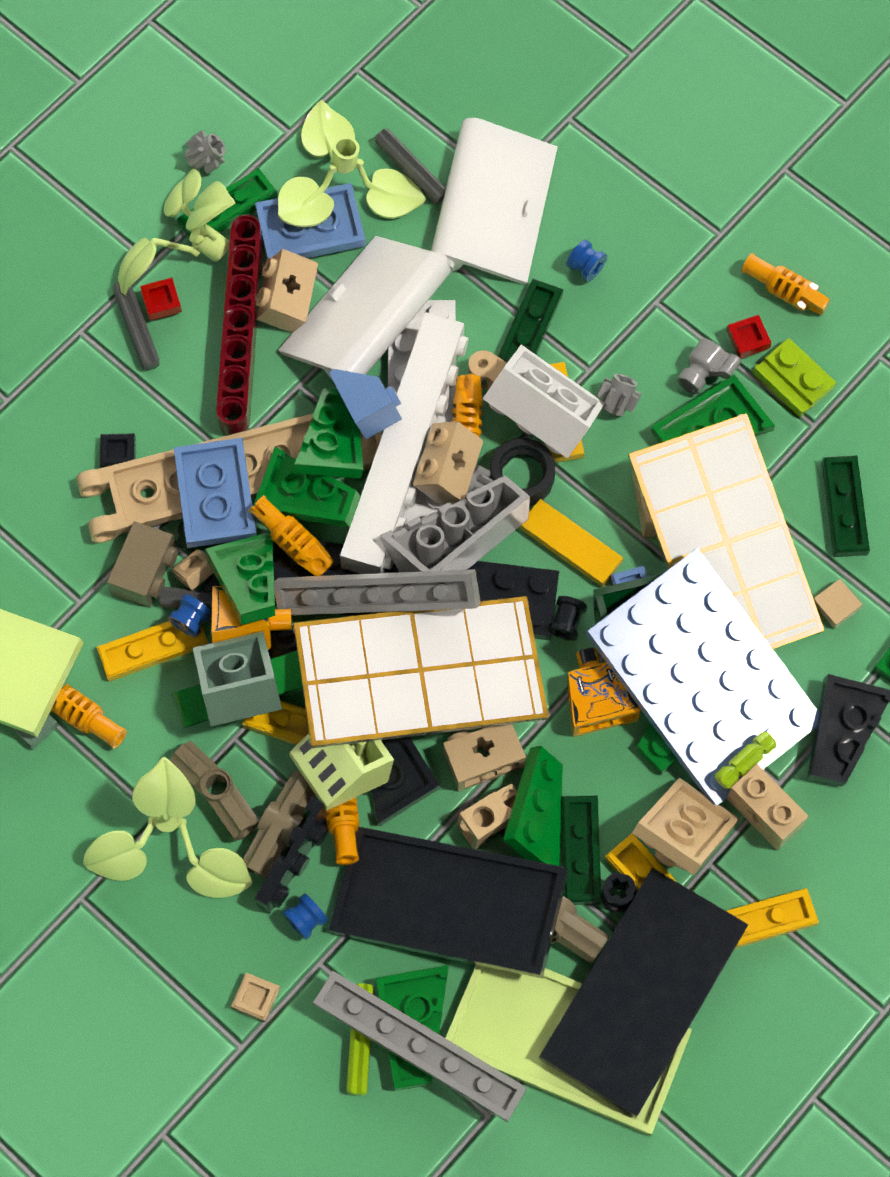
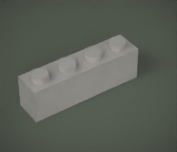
[380,476,530,572]

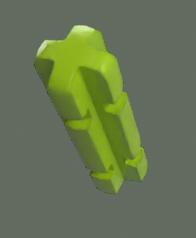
[715,732,777,789]

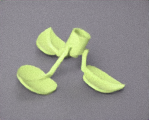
[278,100,425,227]
[118,169,235,296]
[83,757,253,898]

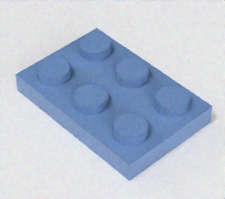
[255,183,366,259]
[173,438,257,548]

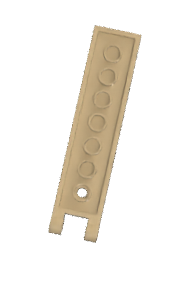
[76,414,382,543]

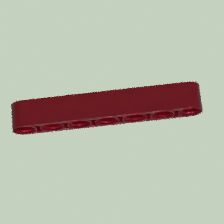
[216,215,263,436]

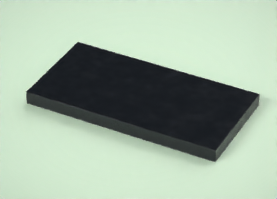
[329,827,569,979]
[539,868,749,1118]

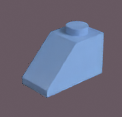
[329,369,402,439]

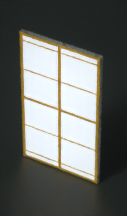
[628,413,824,649]
[293,596,549,749]

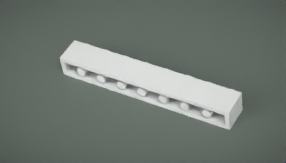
[340,313,469,574]

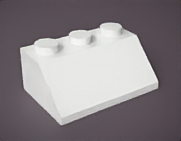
[483,345,605,458]

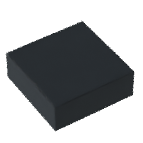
[100,433,136,468]

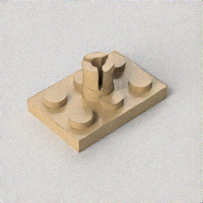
[632,778,740,875]

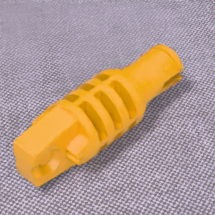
[741,253,830,315]
[451,374,483,438]
[248,495,334,576]
[51,683,127,749]
[325,797,360,865]

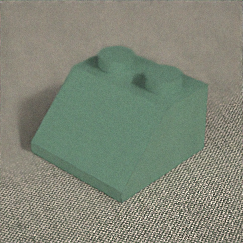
[193,631,282,726]

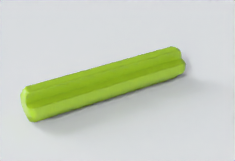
[347,983,374,1096]

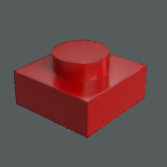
[140,278,182,321]
[726,315,772,359]

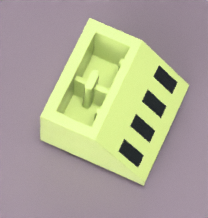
[289,733,394,811]

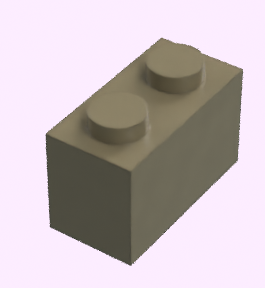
[107,521,179,608]

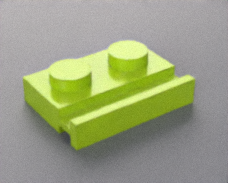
[753,338,837,418]

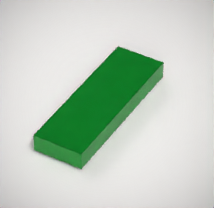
[177,168,278,237]

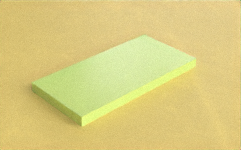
[0,609,84,737]
[446,965,692,1136]

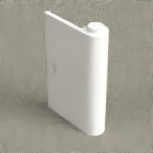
[431,118,557,285]
[278,236,451,381]

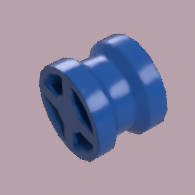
[566,239,607,282]
[168,594,212,638]
[282,893,328,940]

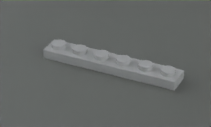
[274,569,481,615]
[313,971,527,1123]

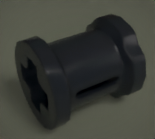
[548,596,588,641]
[601,872,636,913]

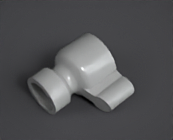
[677,338,741,394]

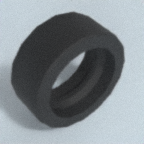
[490,438,555,506]

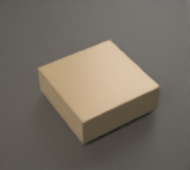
[171,549,213,590]
[813,579,863,629]
[231,972,281,1023]

